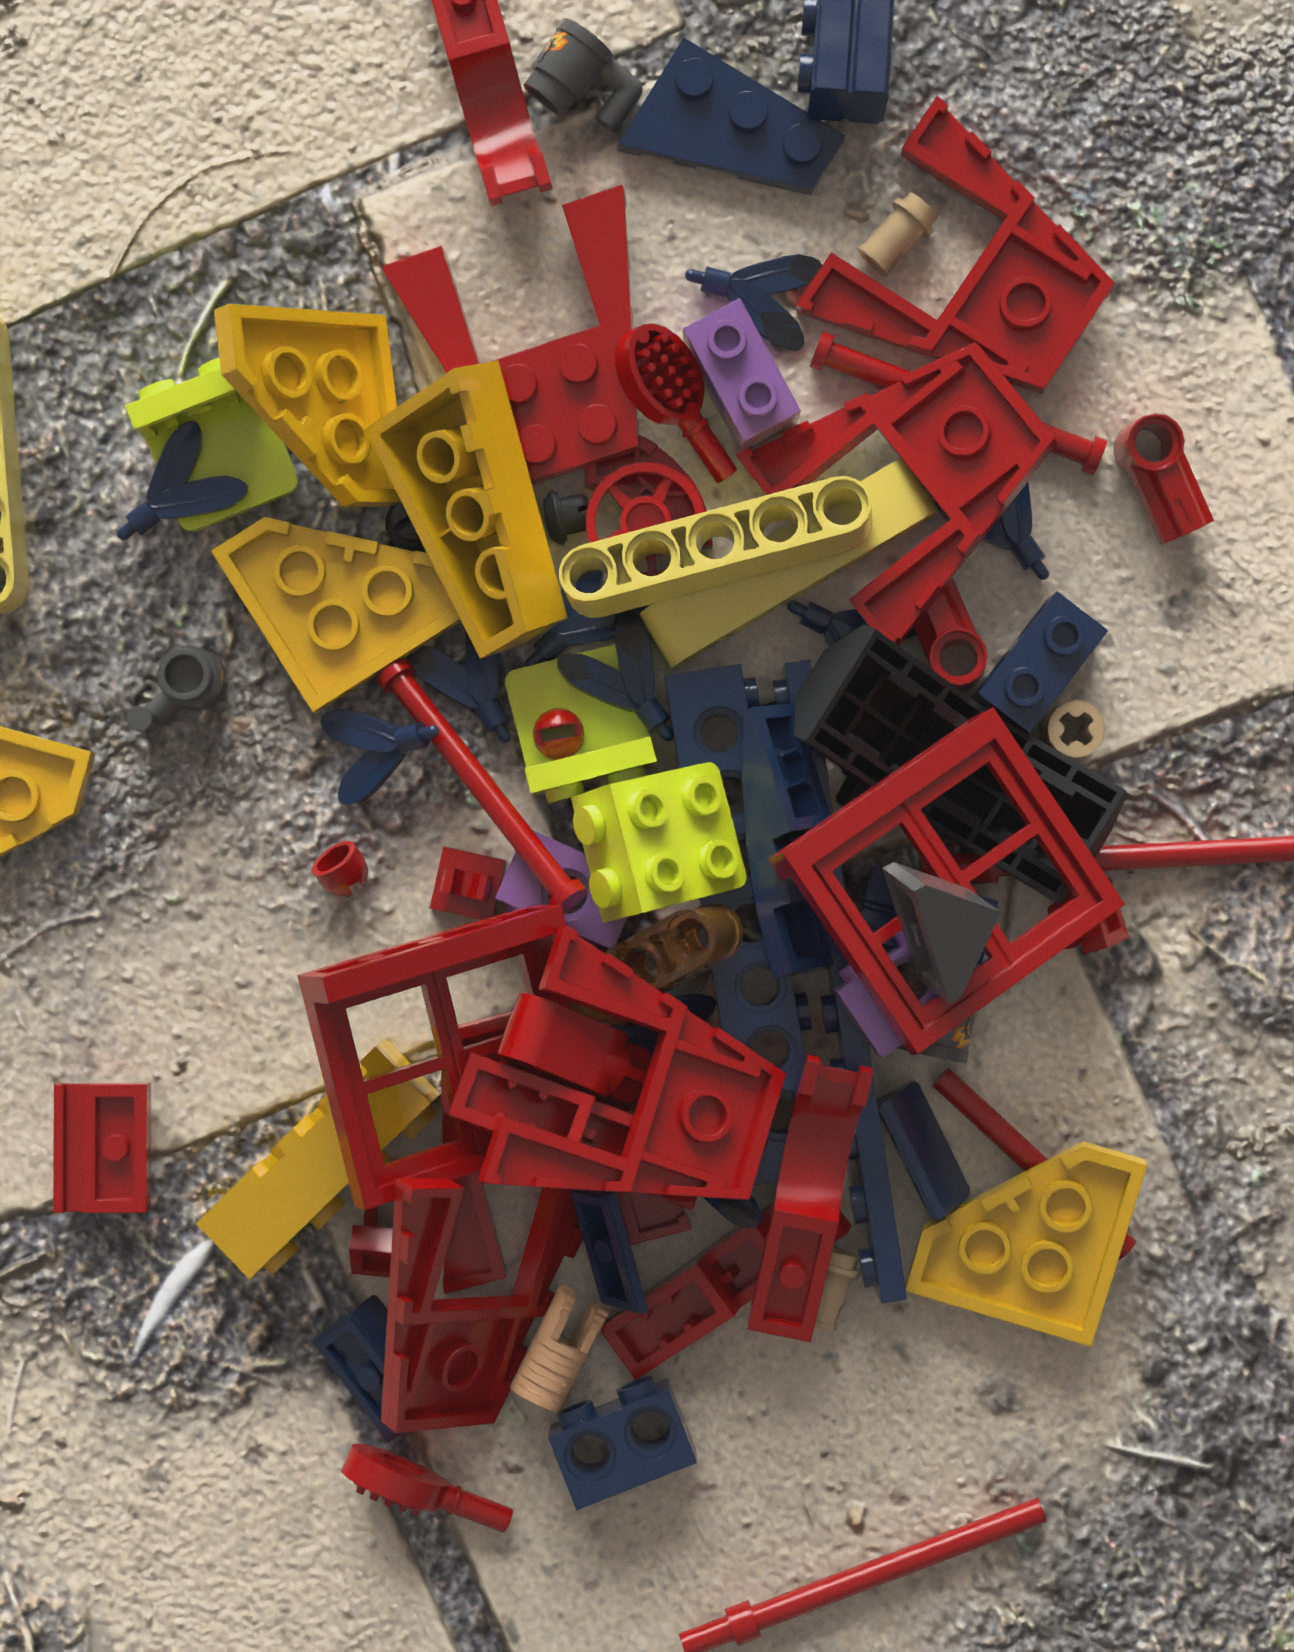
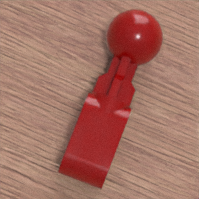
[496,992,651,1104]

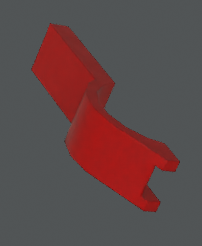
[431,0,552,207]
[747,1055,873,1343]

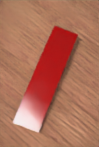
[448,1052,697,1211]
[600,1202,852,1380]

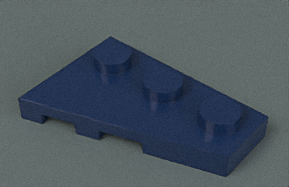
[618,37,846,195]

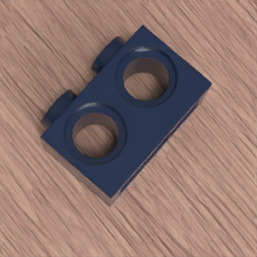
[970,591,1108,734]
[548,1376,697,1511]

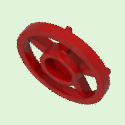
[586,462,705,576]

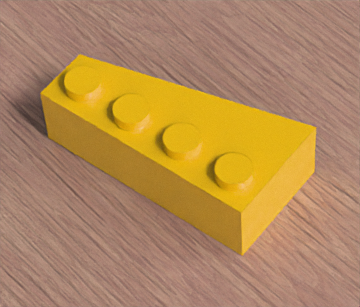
[365,360,568,659]
[196,1040,440,1280]

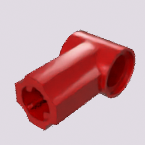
[1113,413,1214,545]
[913,578,988,692]

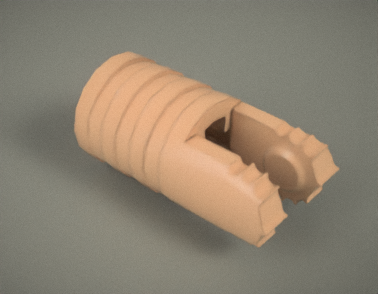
[510,1284,611,1413]

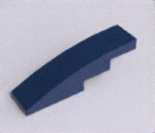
[742,703,834,979]

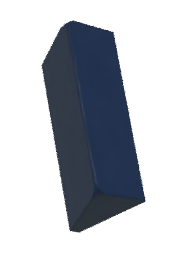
[877,1081,970,1221]
[570,1189,648,1314]
[312,1295,402,1443]

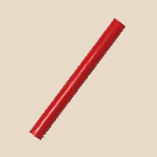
[932,1067,1136,1260]

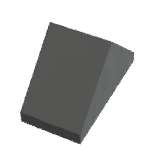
[882,862,1001,1004]

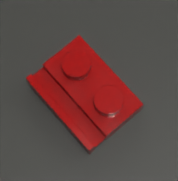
[53,1082,151,1213]

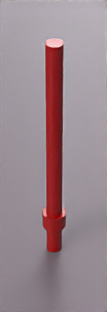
[919,836,1294,884]
[679,1498,1047,1652]

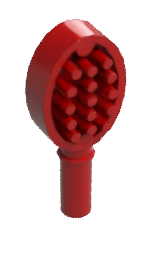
[615,323,737,483]
[341,1443,513,1533]

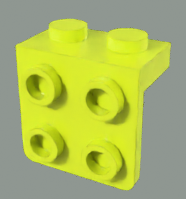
[125,358,299,532]
[505,644,657,804]
[571,762,747,923]

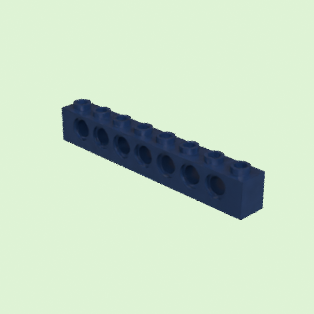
[664,664,816,1186]

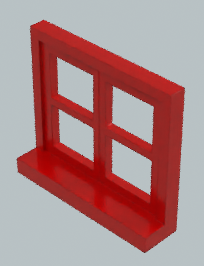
[767,707,1125,1055]
[297,905,573,1210]

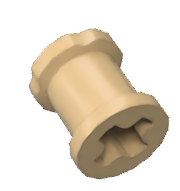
[1040,700,1105,760]

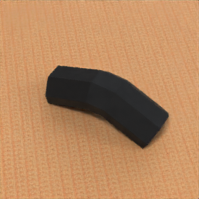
[794,625,1128,905]

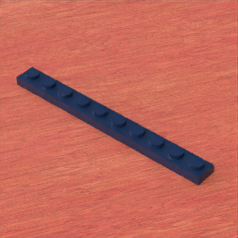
[772,660,907,1304]

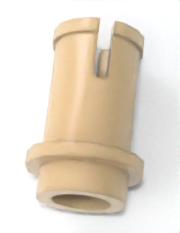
[857,192,937,277]
[815,1246,861,1331]

